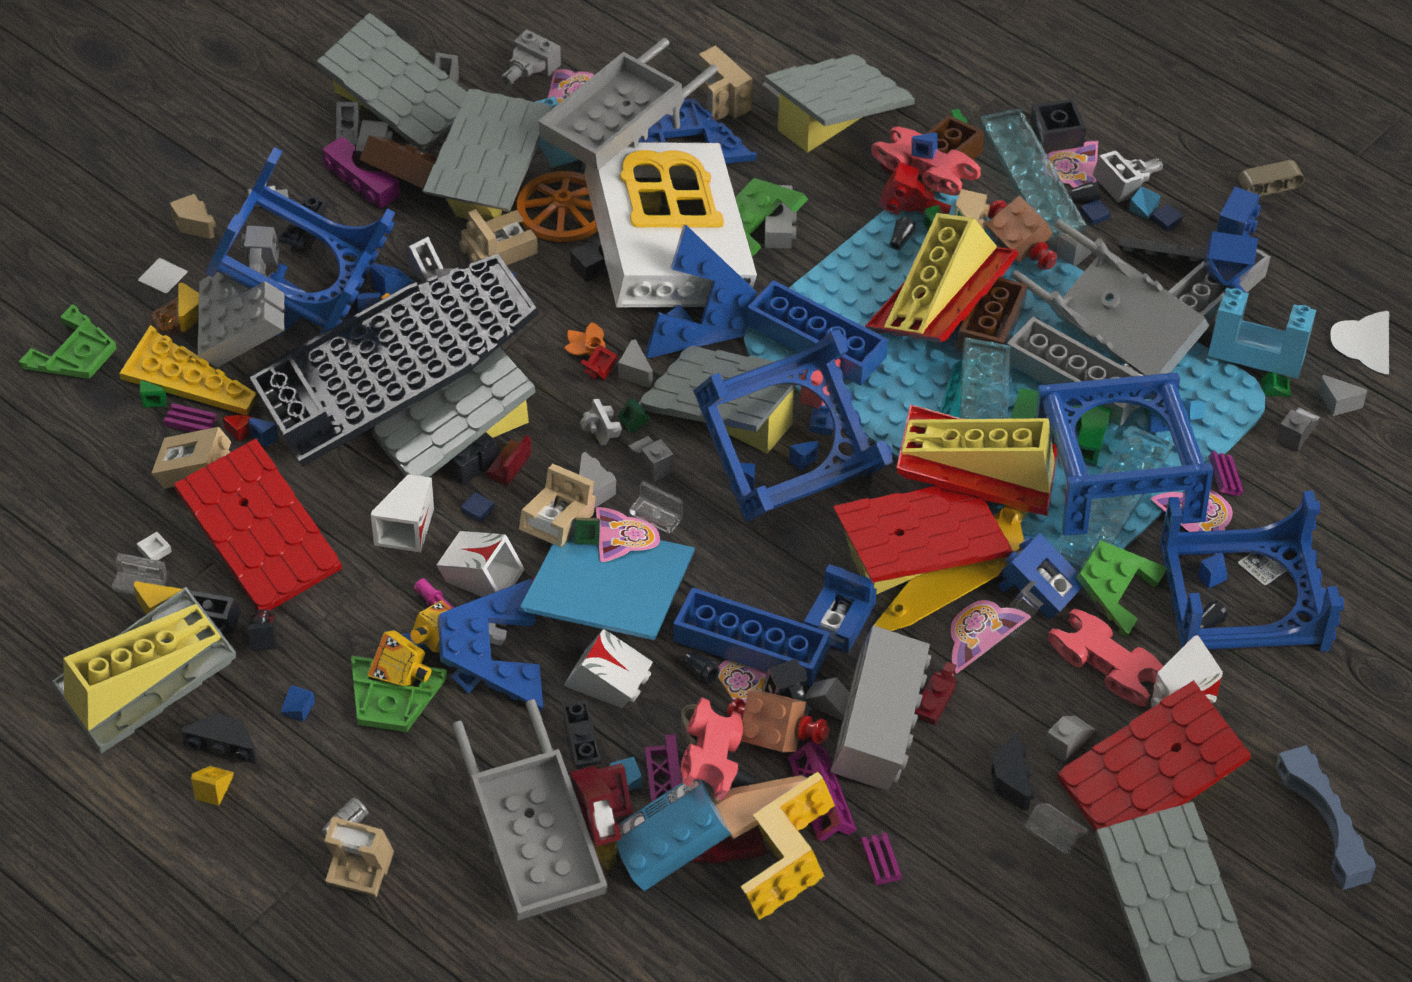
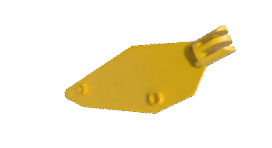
[874,505,1029,631]

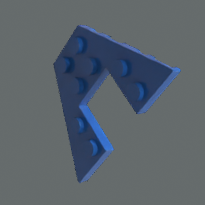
[639,98,757,163]
[645,224,757,358]
[437,579,543,713]

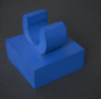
[809,405,836,435]

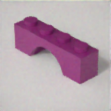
[322,137,401,209]

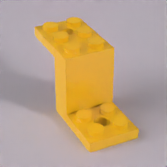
[741,772,835,920]

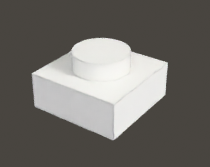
[137,532,172,564]

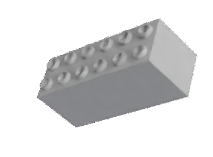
[830,625,931,791]

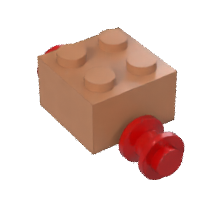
[986,195,1057,270]
[727,691,830,752]

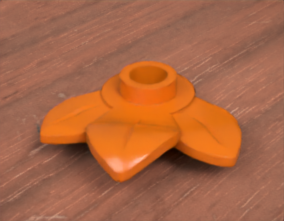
[565,322,606,356]

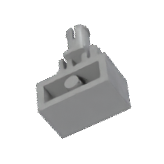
[500,30,561,87]
[1093,150,1163,203]
[241,226,280,277]

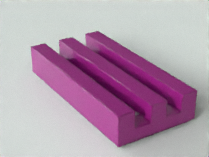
[164,403,217,432]
[1208,451,1243,496]
[861,833,901,885]

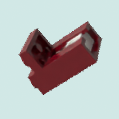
[570,763,633,847]

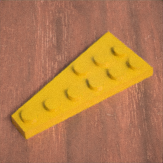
[120,325,257,415]

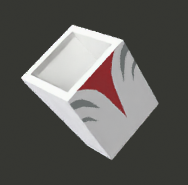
[371,475,434,552]
[437,531,525,597]
[564,629,653,708]
[1151,635,1223,708]

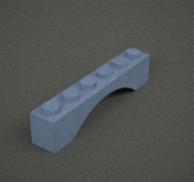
[1275,745,1376,890]

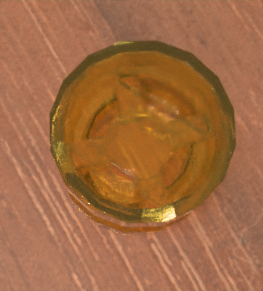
[592,840,617,871]

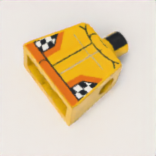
[411,600,452,652]
[368,630,432,686]

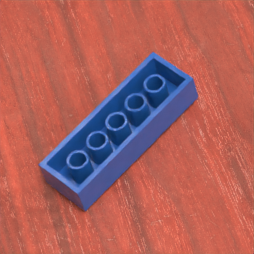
[747,280,888,386]
[673,587,830,687]

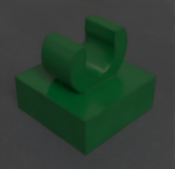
[618,399,650,432]
[574,518,600,544]

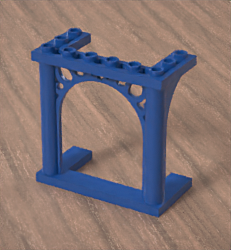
[205,147,395,334]
[693,329,893,523]
[1036,372,1213,536]
[1160,491,1344,652]

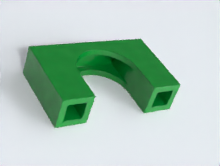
[1010,388,1112,465]

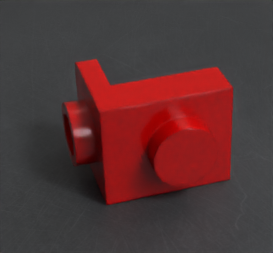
[580,345,619,380]

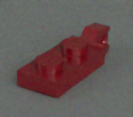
[914,661,957,725]
[693,829,765,863]

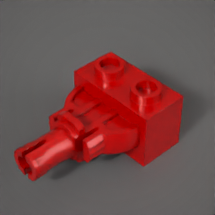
[878,162,951,215]

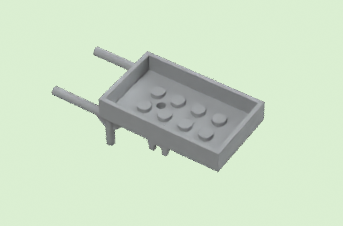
[538,38,718,170]
[1012,219,1209,375]
[452,699,607,921]

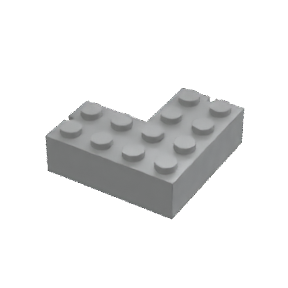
[198,272,284,367]

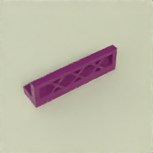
[645,734,682,803]
[788,741,856,841]

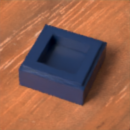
[1080,199,1111,225]
[1151,204,1183,231]
[461,492,495,523]

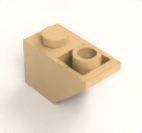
[170,194,216,239]

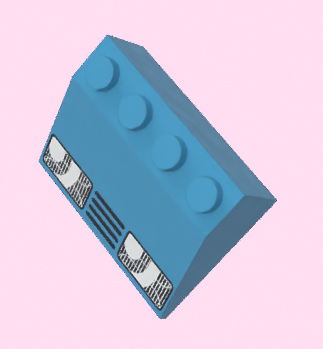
[615,779,731,891]

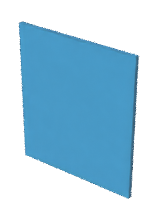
[520,534,695,640]

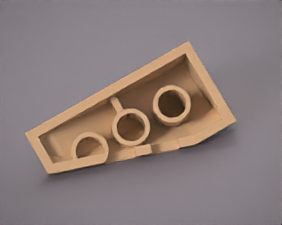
[710,775,807,839]

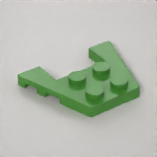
[735,178,808,257]
[19,304,117,379]
[1076,540,1167,638]
[351,656,447,732]

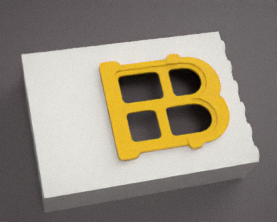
[584,142,757,307]

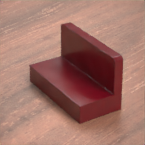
[487,435,531,486]

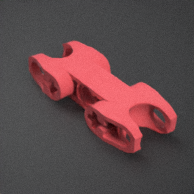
[871,127,981,196]
[1047,609,1164,706]
[680,697,743,800]

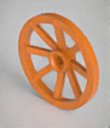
[517,171,598,242]

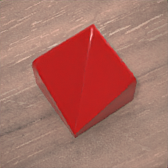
[223,414,253,441]

